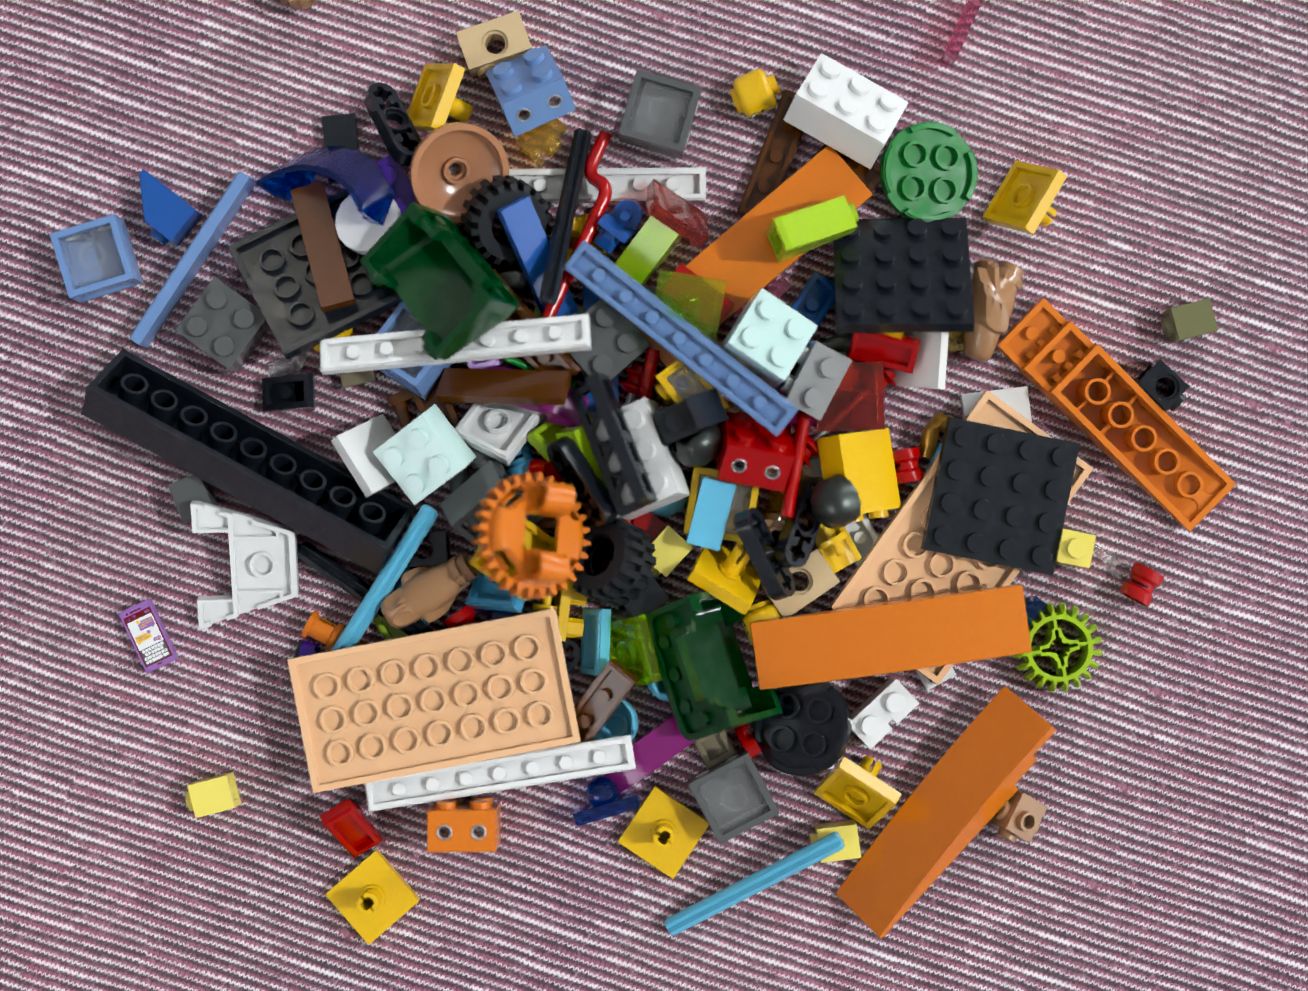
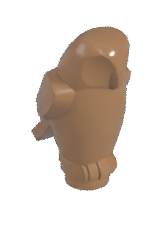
[961,258,1024,362]
[381,553,479,628]

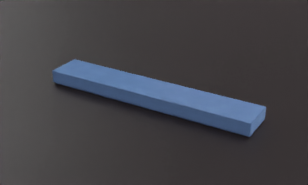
[130,171,256,348]

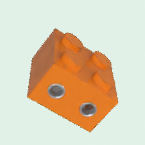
[427,796,501,852]

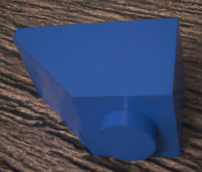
[139,169,203,246]

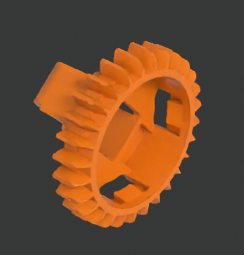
[472,472,591,599]

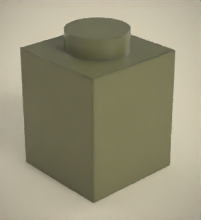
[1161,298,1218,344]

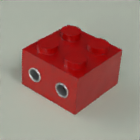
[716,412,795,492]

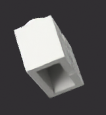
[851,676,920,749]

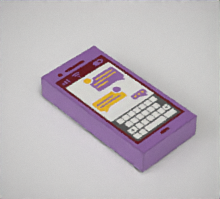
[118,599,179,673]

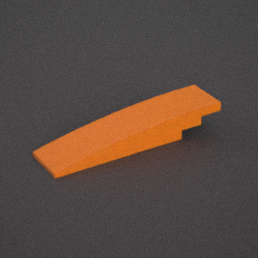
[630,146,873,367]
[996,298,1236,532]
[750,584,1032,690]
[836,686,1056,939]

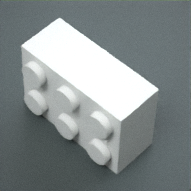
[783,53,909,170]
[591,397,691,520]

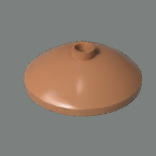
[410,122,509,223]

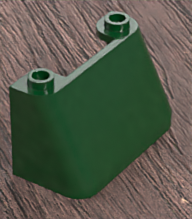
[360,202,520,360]
[646,592,783,741]

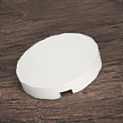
[335,188,401,255]

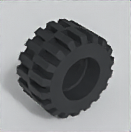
[461,175,552,266]
[569,518,656,606]

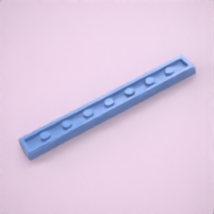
[564,241,799,437]

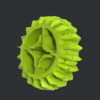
[1011,602,1102,692]

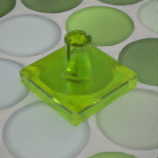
[648,269,727,343]
[609,614,662,686]

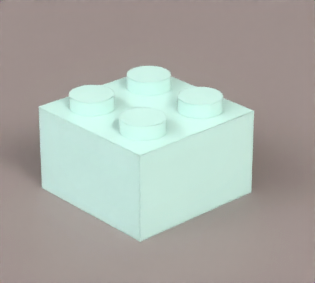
[720,288,818,389]
[373,404,476,505]

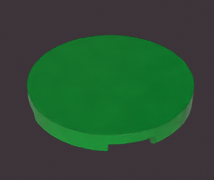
[880,122,978,222]

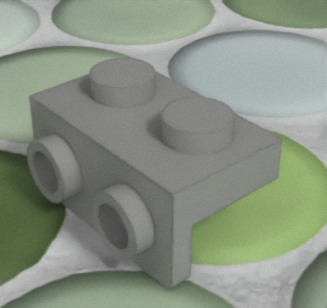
[779,340,852,421]

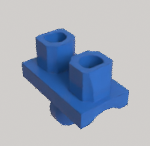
[594,199,643,254]

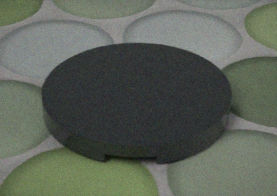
[753,682,852,777]

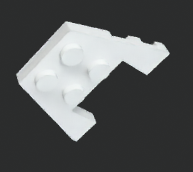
[190,500,299,629]

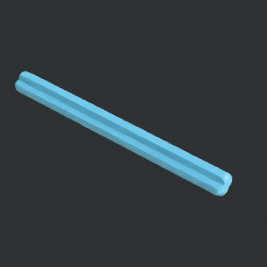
[331,504,438,650]
[664,832,845,936]

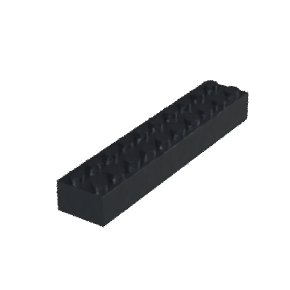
[81,349,417,574]

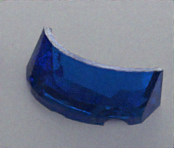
[256,146,395,226]

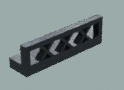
[570,372,658,517]

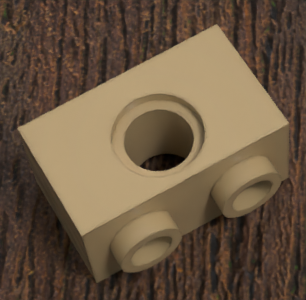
[456,10,532,78]
[761,549,840,617]

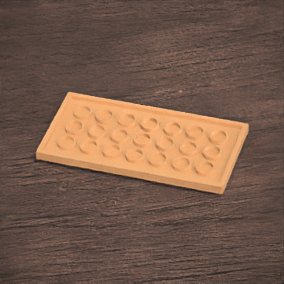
[829,390,1094,685]
[287,608,581,793]

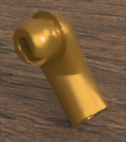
[919,412,954,458]

